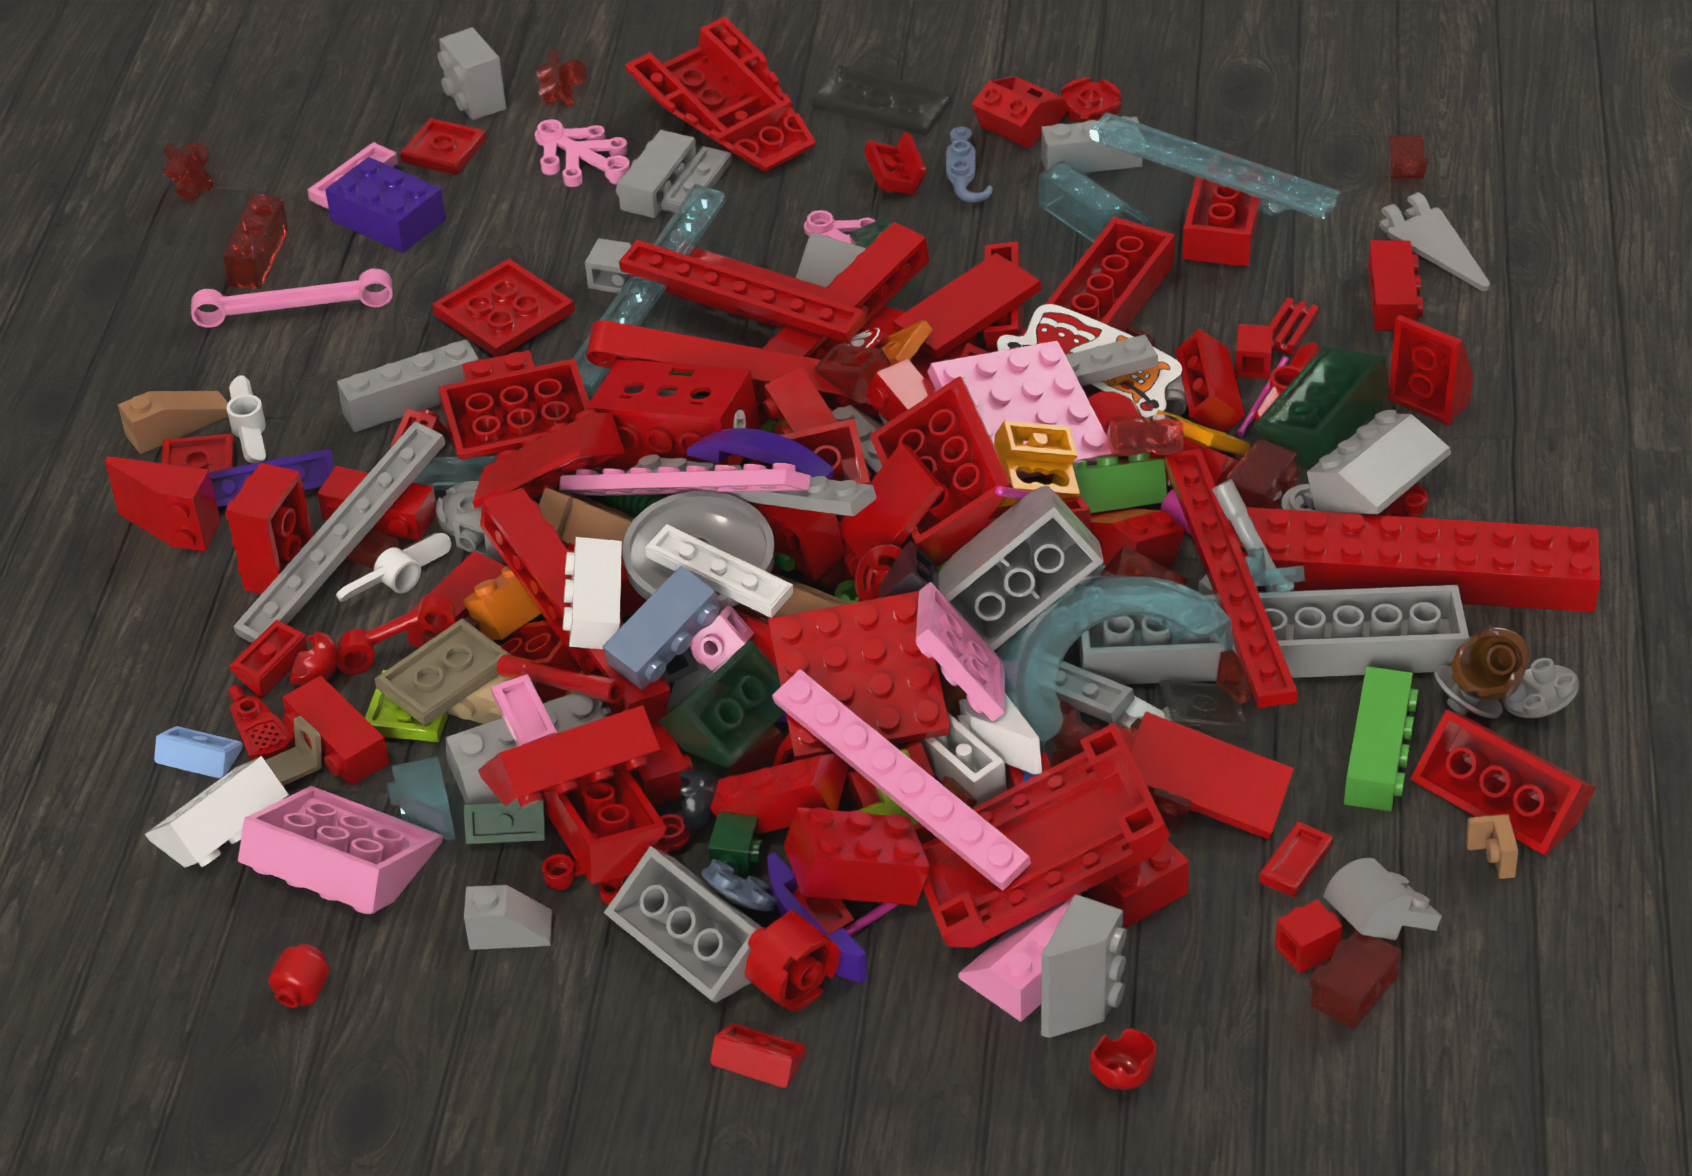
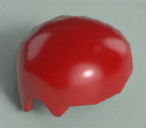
[289,631,338,687]
[1089,1029,1157,1090]

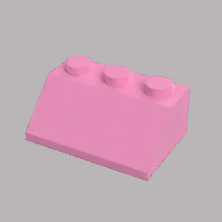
[959,897,1073,1022]

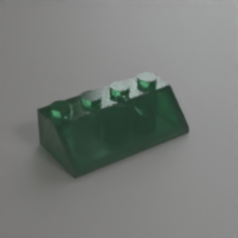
[1255,346,1391,468]

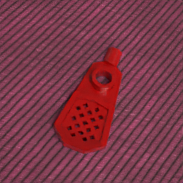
[228,685,295,761]

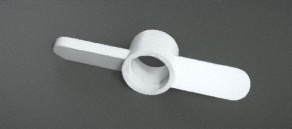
[227,375,266,464]
[336,533,451,602]

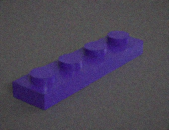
[209,449,334,508]

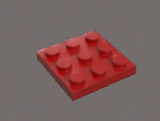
[432,259,575,357]

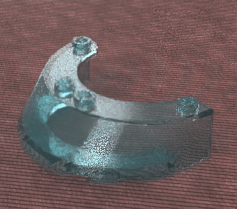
[1002,575,1233,754]

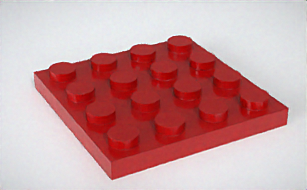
[768,591,951,761]

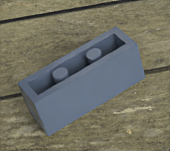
[602,566,720,690]

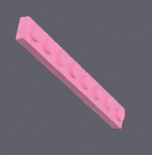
[559,463,810,496]
[772,670,1031,891]

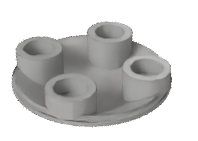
[1503,658,1579,718]

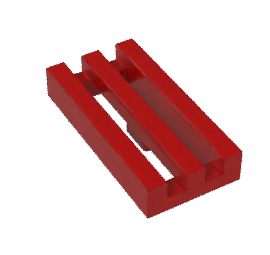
[1269,297,1319,355]

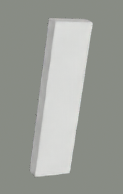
[645,524,793,618]

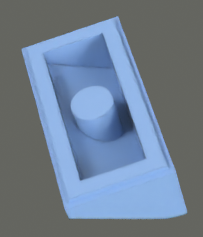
[154,726,243,778]

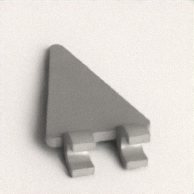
[1379,192,1490,291]

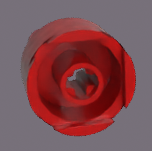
[744,910,841,1011]

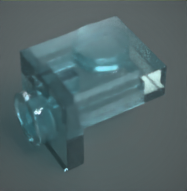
[1245,547,1305,592]

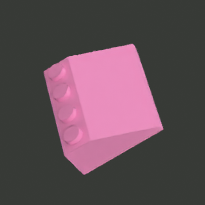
[238,786,443,914]

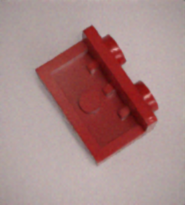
[863,132,926,195]

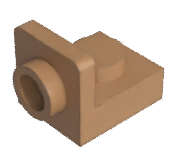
[1465,814,1518,879]

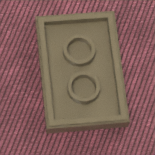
[374,618,511,726]

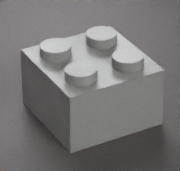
[438,27,506,121]

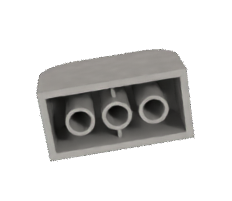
[938,486,1104,651]

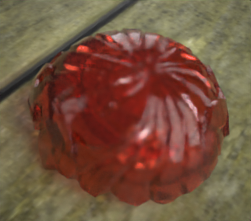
[1047,698,1100,752]

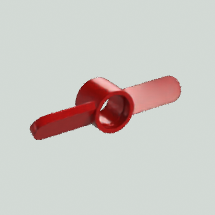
[1254,342,1320,428]

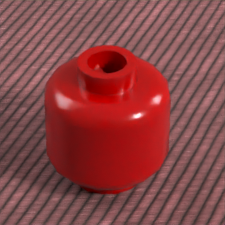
[268,944,330,1008]

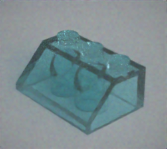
[1039,161,1153,242]

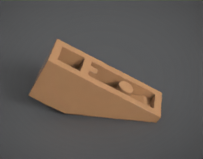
[118,391,228,455]

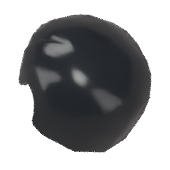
[679,769,717,831]

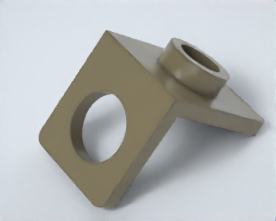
[265,716,322,786]

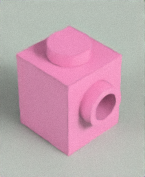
[690,605,754,671]

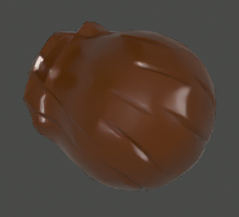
[1450,627,1529,701]

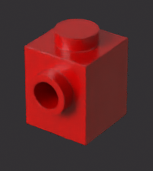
[1275,900,1343,974]

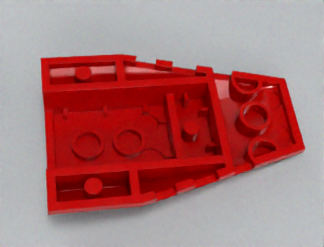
[625,16,816,172]

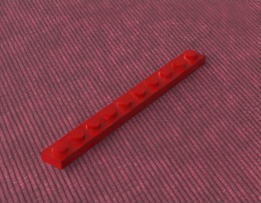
[1165,449,1297,708]

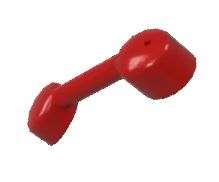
[337,594,455,675]

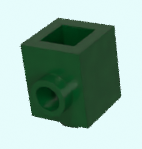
[708,812,763,878]

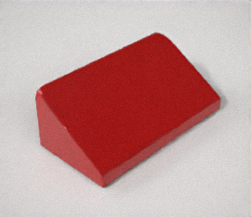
[229,619,308,698]
[710,1022,808,1088]

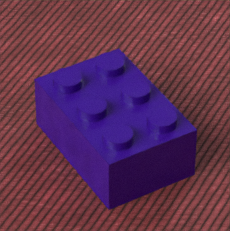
[325,157,446,253]

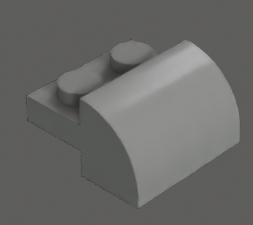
[1323,858,1442,940]

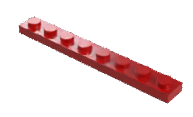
[618,240,866,344]

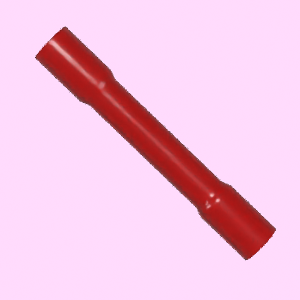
[497,654,624,703]

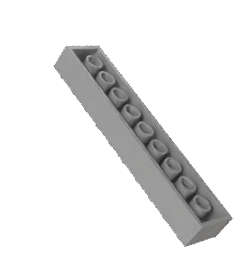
[1078,585,1469,684]

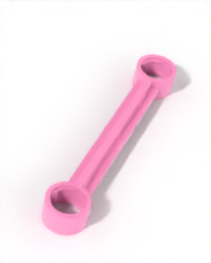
[191,269,393,328]

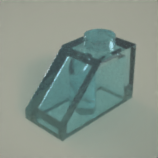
[387,757,455,840]

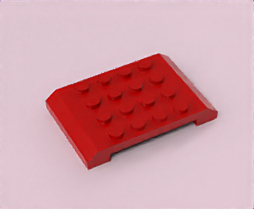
[913,722,1170,947]

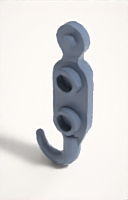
[946,127,993,203]

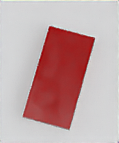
[892,253,1042,359]
[1130,711,1294,840]

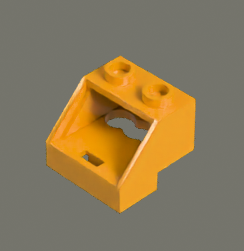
[994,420,1080,507]

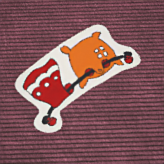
[997,304,1182,419]

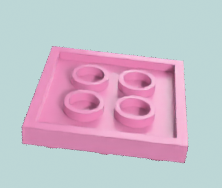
[916,582,1005,722]

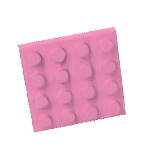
[928,341,1115,479]

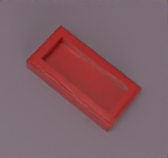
[1259,822,1334,898]

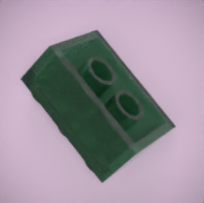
[659,639,785,768]

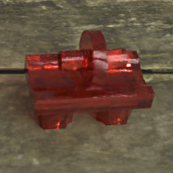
[536,49,587,107]
[163,143,214,200]

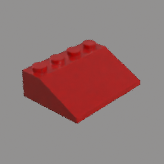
[438,359,589,460]
[869,376,1013,563]

